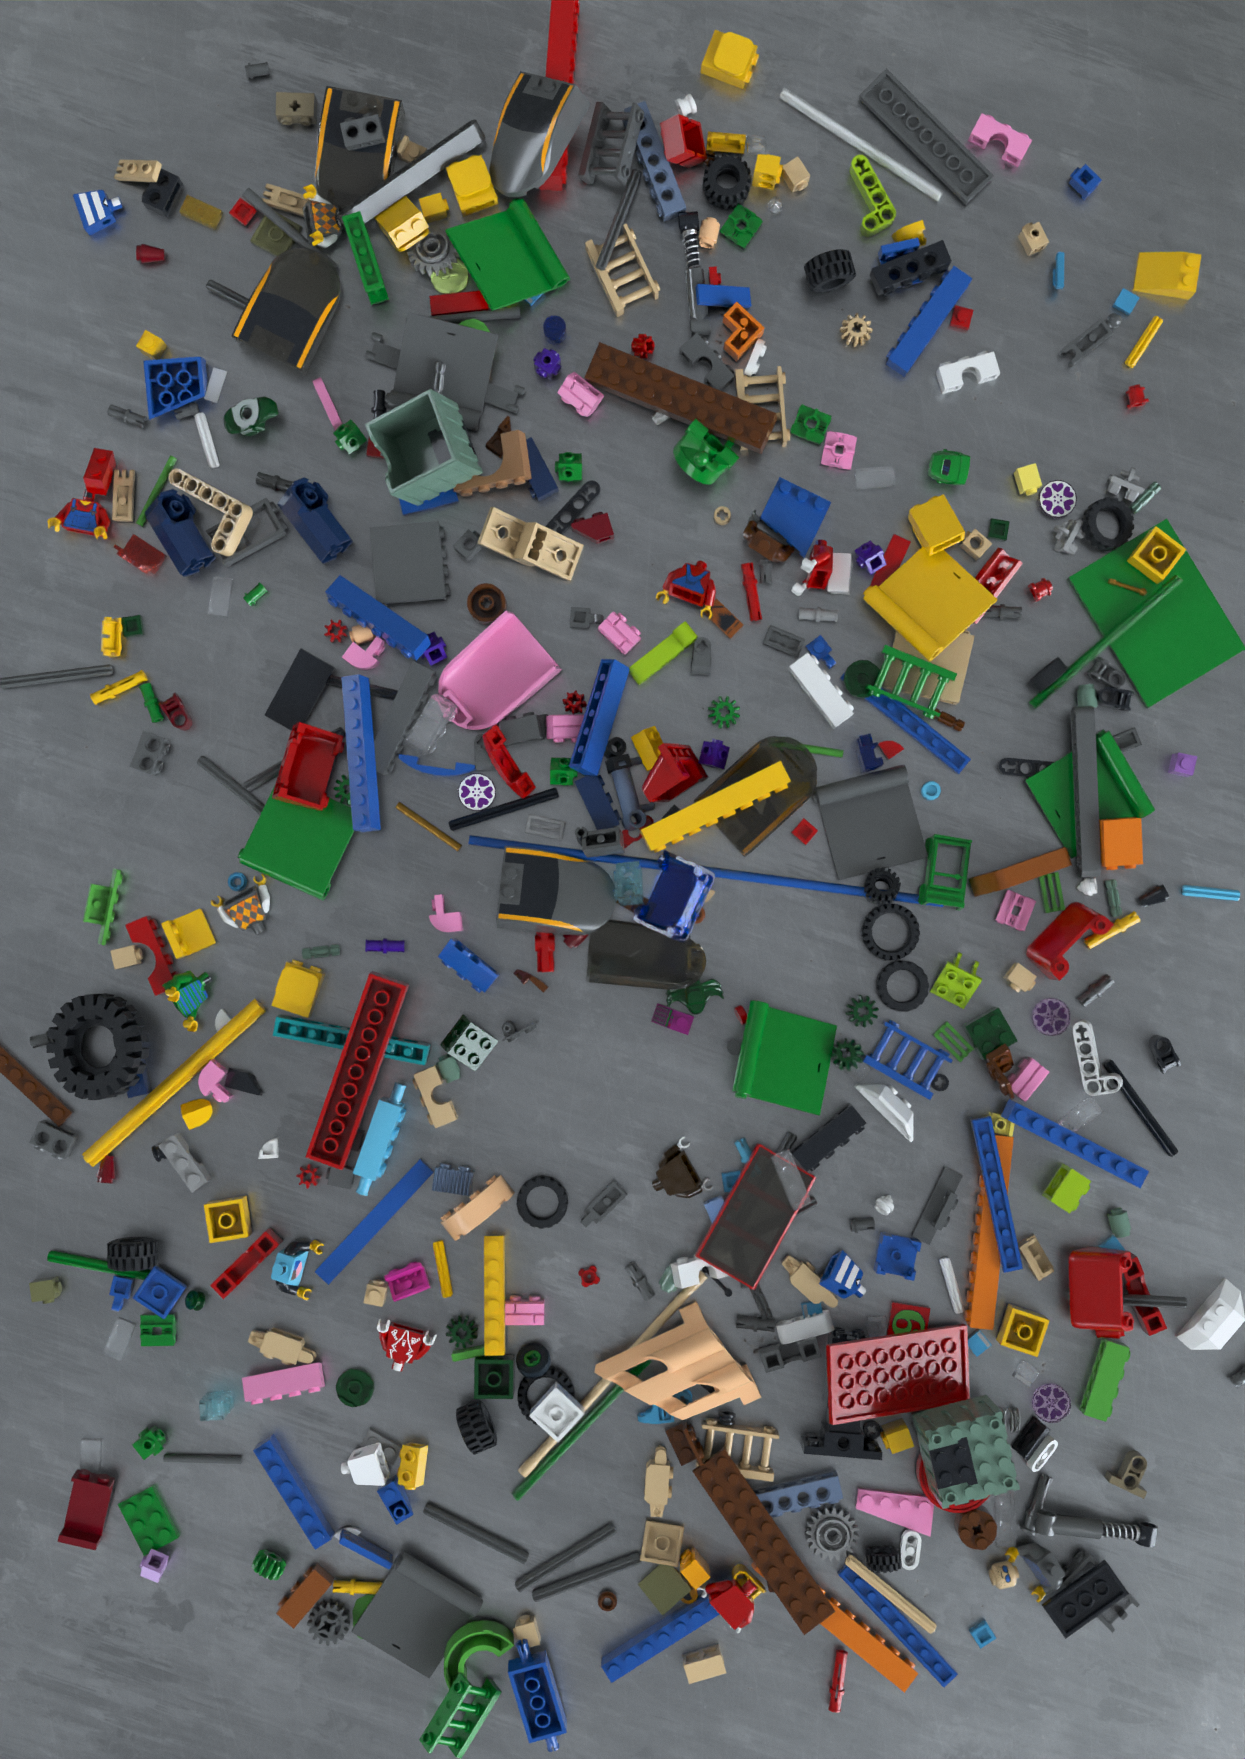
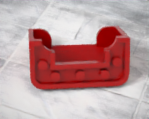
[272,722,345,811]
[1026,902,1114,981]
[1069,1246,1134,1332]

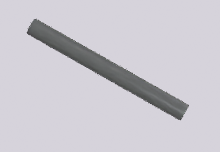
[163,1454,242,1464]

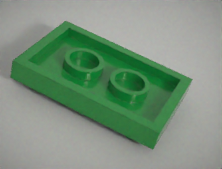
[118,1484,180,1556]

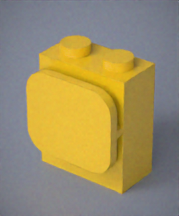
[701,30,759,89]
[446,155,498,217]
[374,195,429,252]
[908,494,965,556]
[271,959,326,1018]

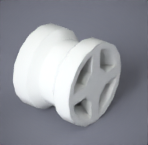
[675,94,697,117]

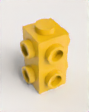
[631,726,663,771]
[397,1442,428,1490]

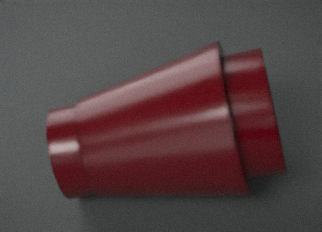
[136,244,165,263]
[96,1156,115,1184]

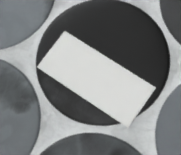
[204,368,227,403]

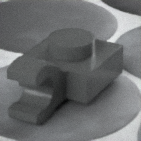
[570,607,604,628]

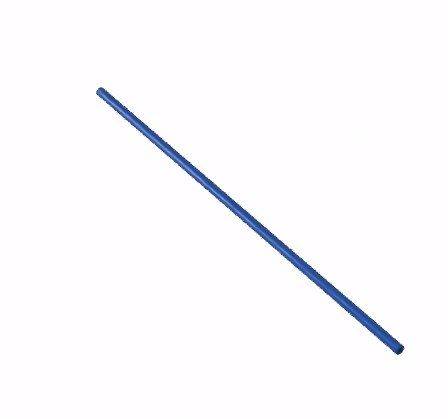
[469,835,944,907]

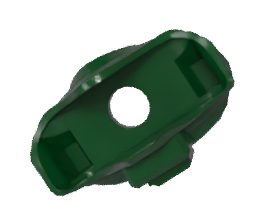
[223,396,279,437]
[666,979,724,1015]

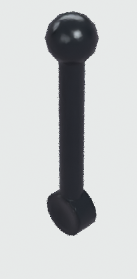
[702,1266,732,1297]

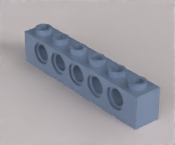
[622,101,686,222]
[753,1470,843,1517]

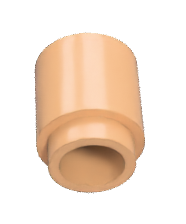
[698,217,720,249]
[349,625,376,645]

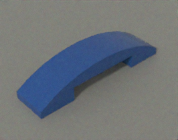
[398,754,476,777]

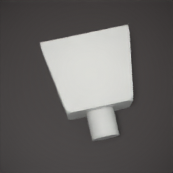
[341,1443,390,1486]

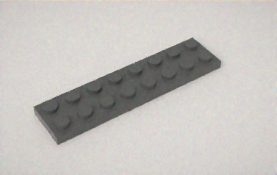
[859,68,994,205]

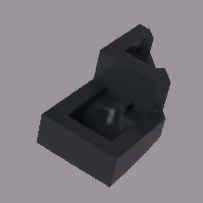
[224,1068,262,1095]

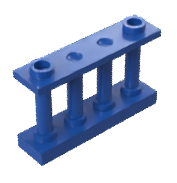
[862,1020,953,1100]

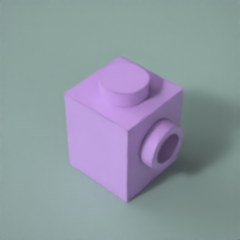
[139,1549,169,1583]

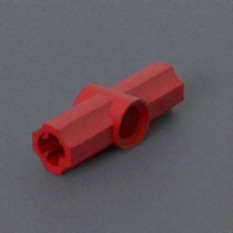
[535,932,555,972]

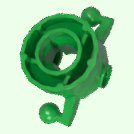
[673,418,739,485]

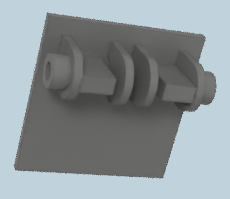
[502,1020,539,1042]

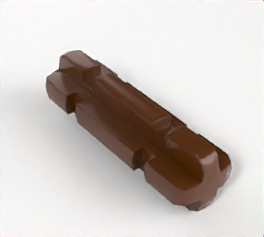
[933,708,965,731]

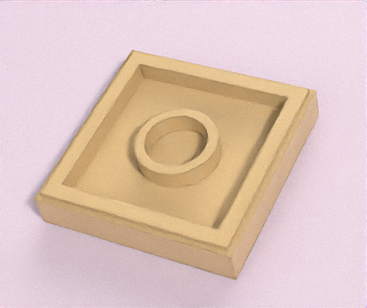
[640,1520,684,1567]

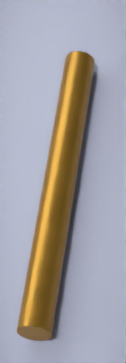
[395,802,462,851]

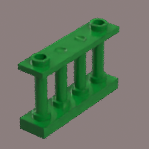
[342,211,389,305]
[866,645,957,719]
[419,1673,502,1759]

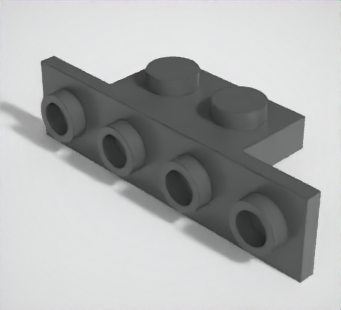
[912,1167,963,1245]

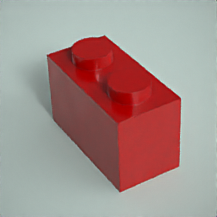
[83,448,117,495]

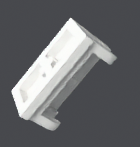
[828,553,853,595]

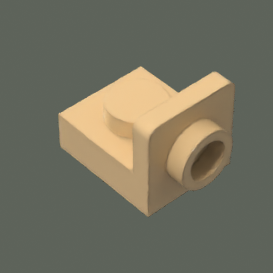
[396,135,427,163]

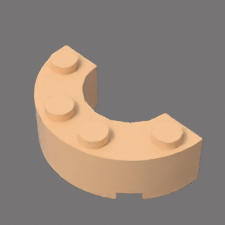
[440,1175,515,1241]

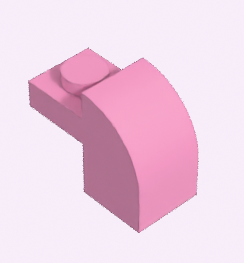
[342,637,385,670]
[429,894,463,932]
[198,1059,234,1103]

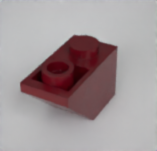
[571,512,614,544]

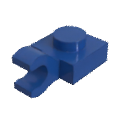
[805,635,836,669]
[109,1275,134,1311]

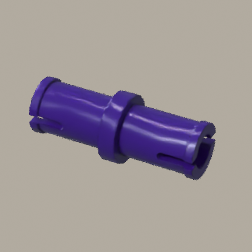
[365,938,405,954]

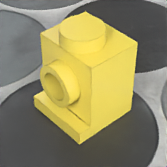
[989,1112,1015,1137]

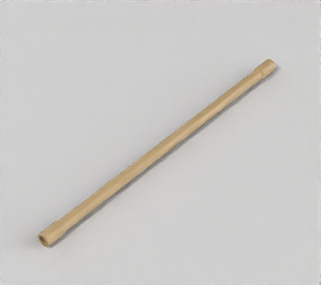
[518,1270,708,1478]

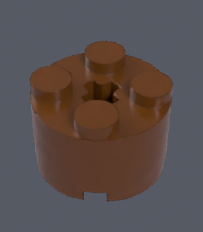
[467,583,507,625]
[954,1505,997,1550]

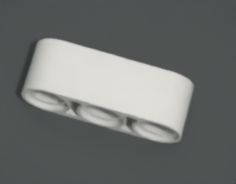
[775,1310,834,1344]

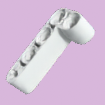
[1073,1019,1123,1096]

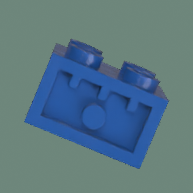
[878,238,923,288]

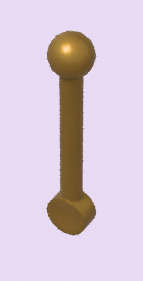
[1108,579,1147,596]

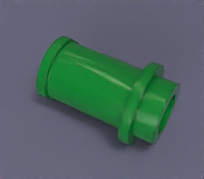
[243,582,268,606]

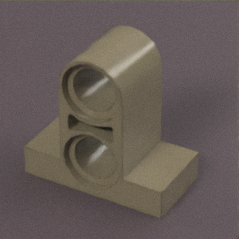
[1104,1450,1147,1499]

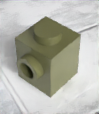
[29,1276,62,1304]

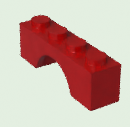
[125,916,178,996]
[210,1228,283,1299]
[1122,1253,1167,1336]

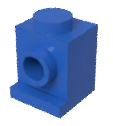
[1069,164,1102,200]

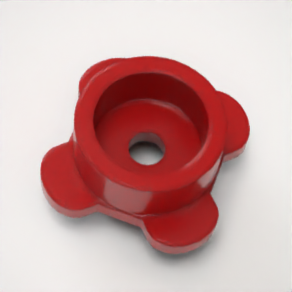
[578,1265,600,1287]

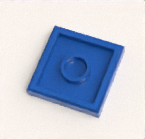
[133,1265,187,1319]

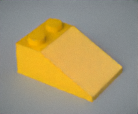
[1133,252,1201,300]

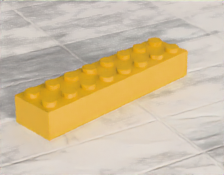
[639,761,791,853]

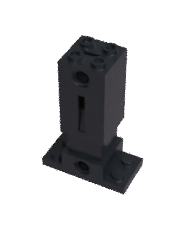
[800,1327,883,1460]

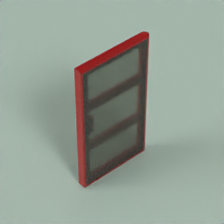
[695,1143,816,1290]

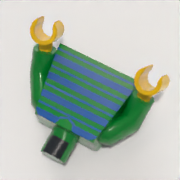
[162,971,212,1032]

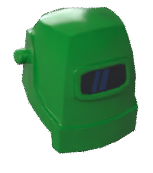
[928,449,970,485]

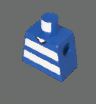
[73,190,123,236]
[819,1250,866,1299]

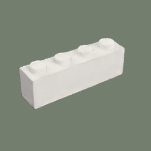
[788,653,854,729]

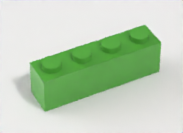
[1079,1338,1130,1422]

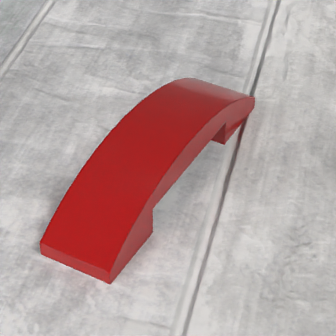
[483,724,536,799]

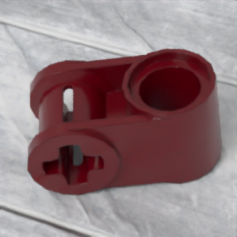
[159,692,192,731]

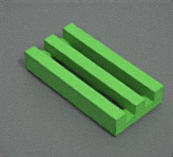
[1038,872,1065,913]
[933,1021,974,1062]
[451,1344,484,1362]

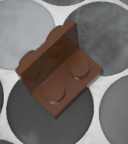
[986,1044,1015,1100]
[665,1419,705,1466]

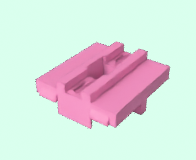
[821,431,857,470]
[995,890,1036,931]

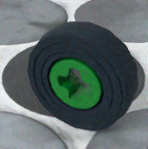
[516,1343,551,1378]

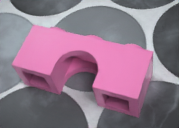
[968,113,1032,167]

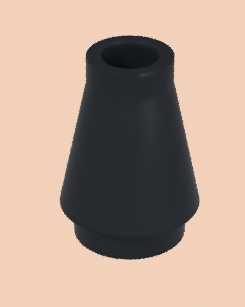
[1139,884,1170,908]

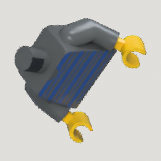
[1004,1543,1065,1602]

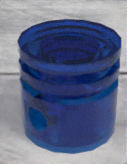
[543,315,567,345]

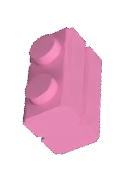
[557,371,604,417]
[598,611,641,656]
[546,714,585,743]
[1007,1057,1050,1102]
[505,1295,545,1325]

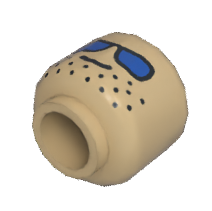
[989,1560,1019,1589]

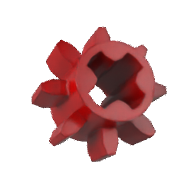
[631,334,655,358]
[324,619,348,643]
[563,690,587,715]
[296,1163,322,1189]

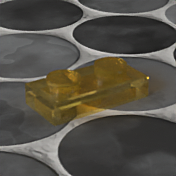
[179,195,223,230]

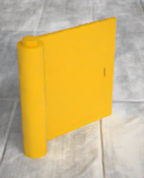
[863,547,997,661]

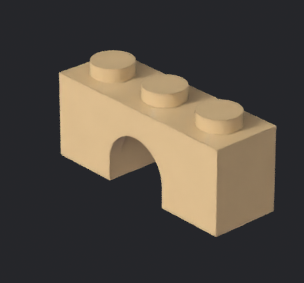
[412,1065,458,1128]

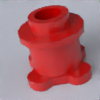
[1126,384,1149,409]
[1028,578,1053,602]

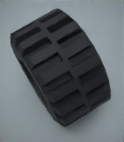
[703,153,752,209]
[804,249,856,292]
[107,1237,157,1271]
[456,1399,497,1455]

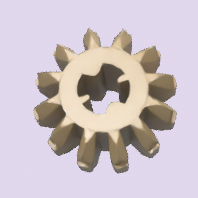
[840,313,873,347]

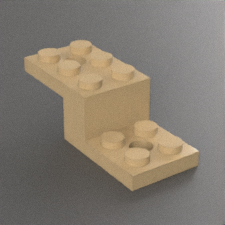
[478,507,584,581]

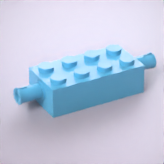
[353,1082,407,1196]

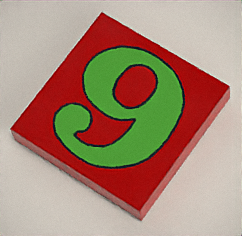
[887,1301,931,1335]

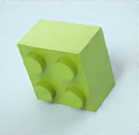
[1042,1164,1091,1214]

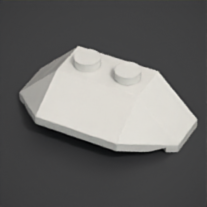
[854,1083,913,1142]
[1175,1278,1245,1350]

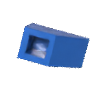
[377,1475,413,1525]

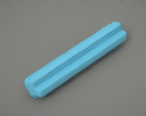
[1182,885,1240,901]

